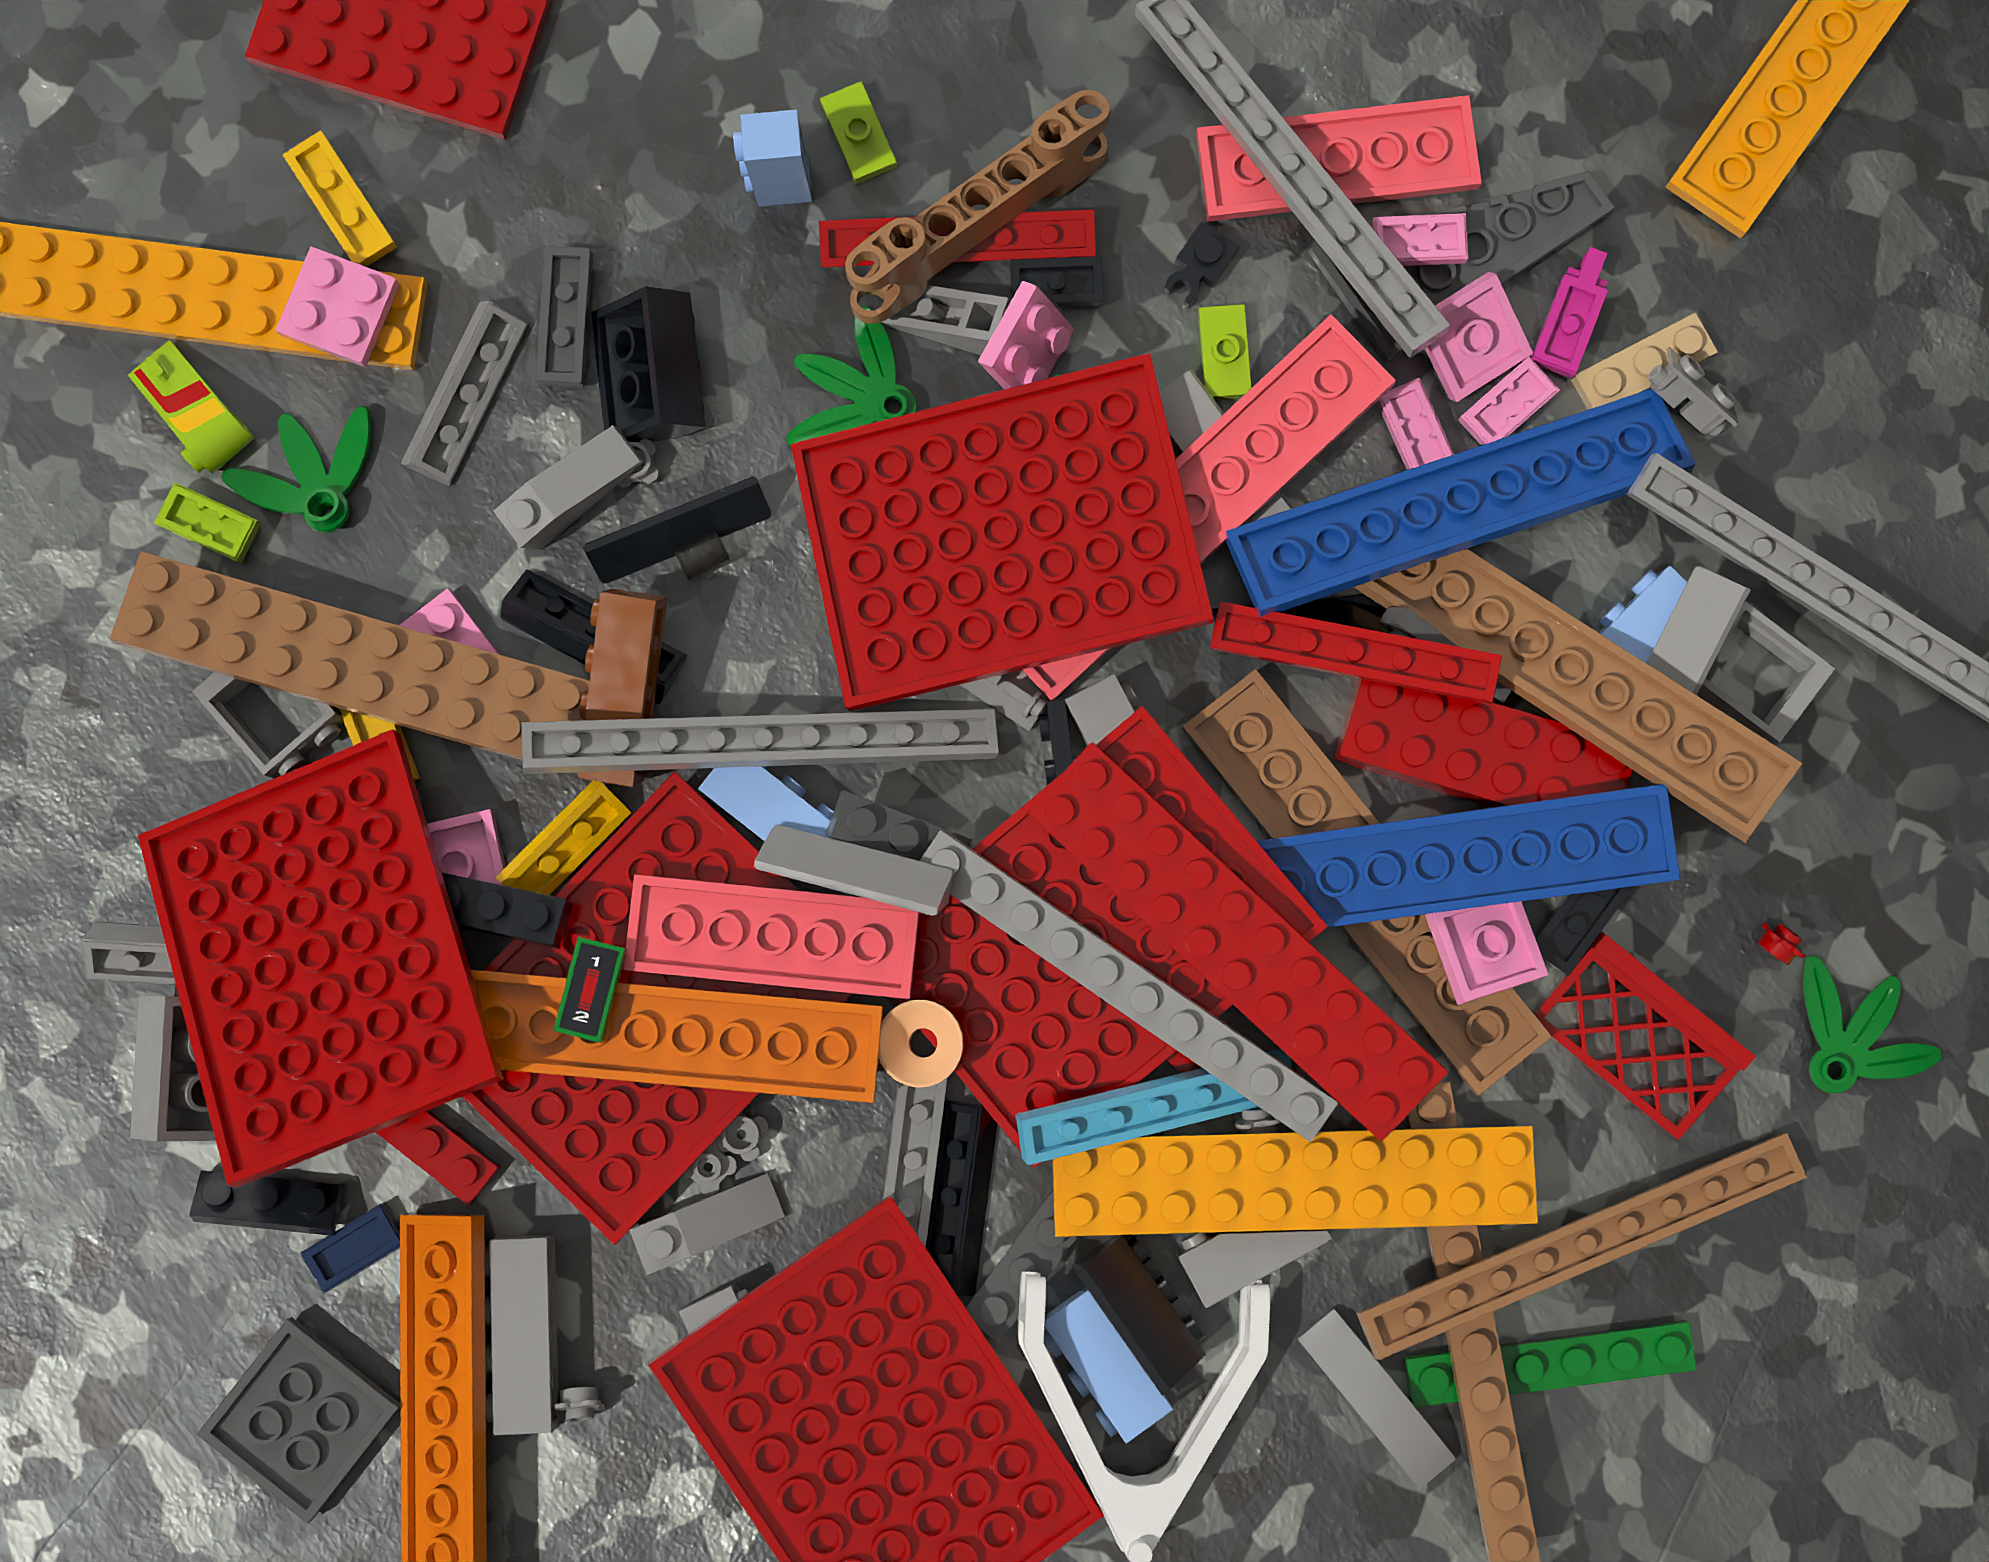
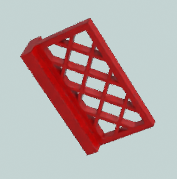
[1533,931,1756,1140]

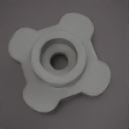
[618,439,659,488]
[1232,1107,1280,1134]
[715,1113,769,1161]
[682,1141,737,1196]
[553,1387,605,1422]

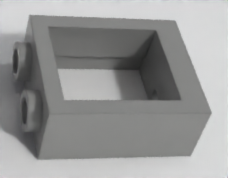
[1697,601,1836,745]
[192,672,344,778]

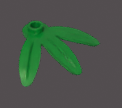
[786,306,916,446]
[221,406,371,533]
[1803,956,1942,1094]

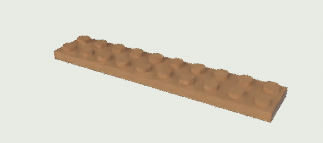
[1354,549,1803,843]
[109,551,590,774]
[1182,669,1552,1096]

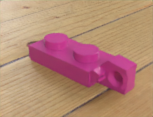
[1531,247,1608,379]

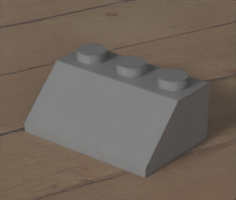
[130,996,216,1141]

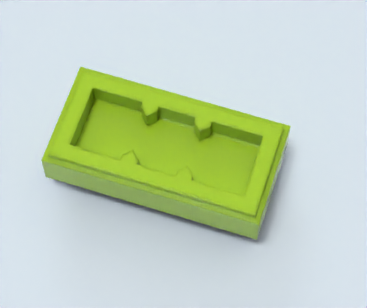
[820,81,897,185]
[1198,304,1251,400]
[154,482,262,564]

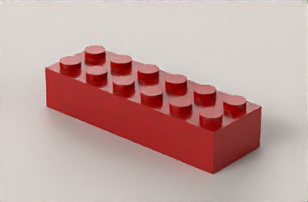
[1333,678,1633,808]

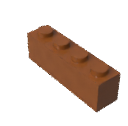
[578,589,668,787]

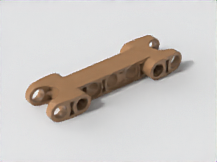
[845,90,1110,324]

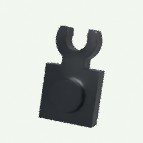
[1164,221,1240,309]

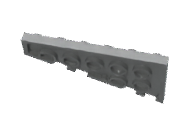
[1308,171,1615,363]

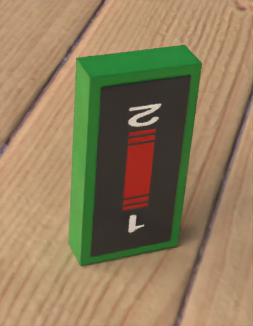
[553,937,627,1043]

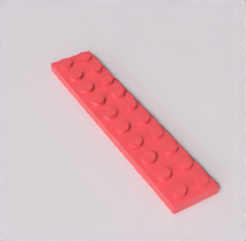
[1022,314,1396,701]

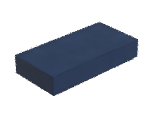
[300,1202,400,1294]

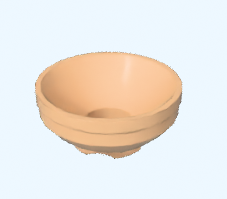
[879,1000,964,1088]

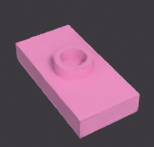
[1371,213,1468,266]
[1458,357,1560,445]
[1376,378,1454,470]

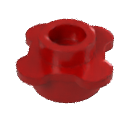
[1758,922,1806,965]

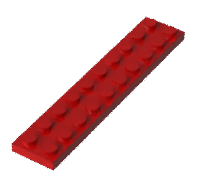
[1027,742,1448,1142]

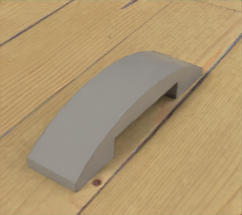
[1297,1308,1456,1489]

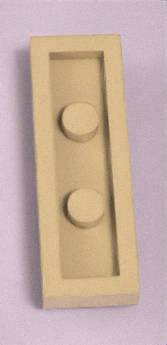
[1571,312,1718,410]

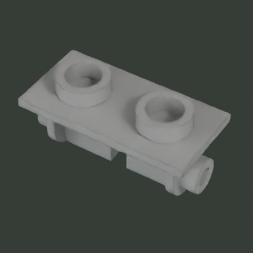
[1647,347,1739,436]
[960,670,1050,731]

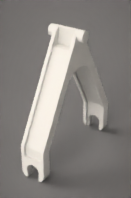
[1018,1272,1270,1562]

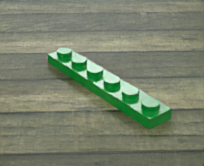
[1403,1320,1697,1407]

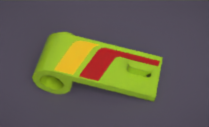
[128,340,255,474]

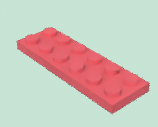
[1196,95,1482,222]
[623,875,919,999]

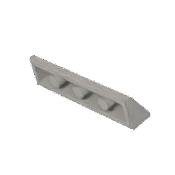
[401,301,529,486]
[1159,369,1293,524]
[1647,566,1751,695]
[754,825,954,916]
[82,922,176,985]

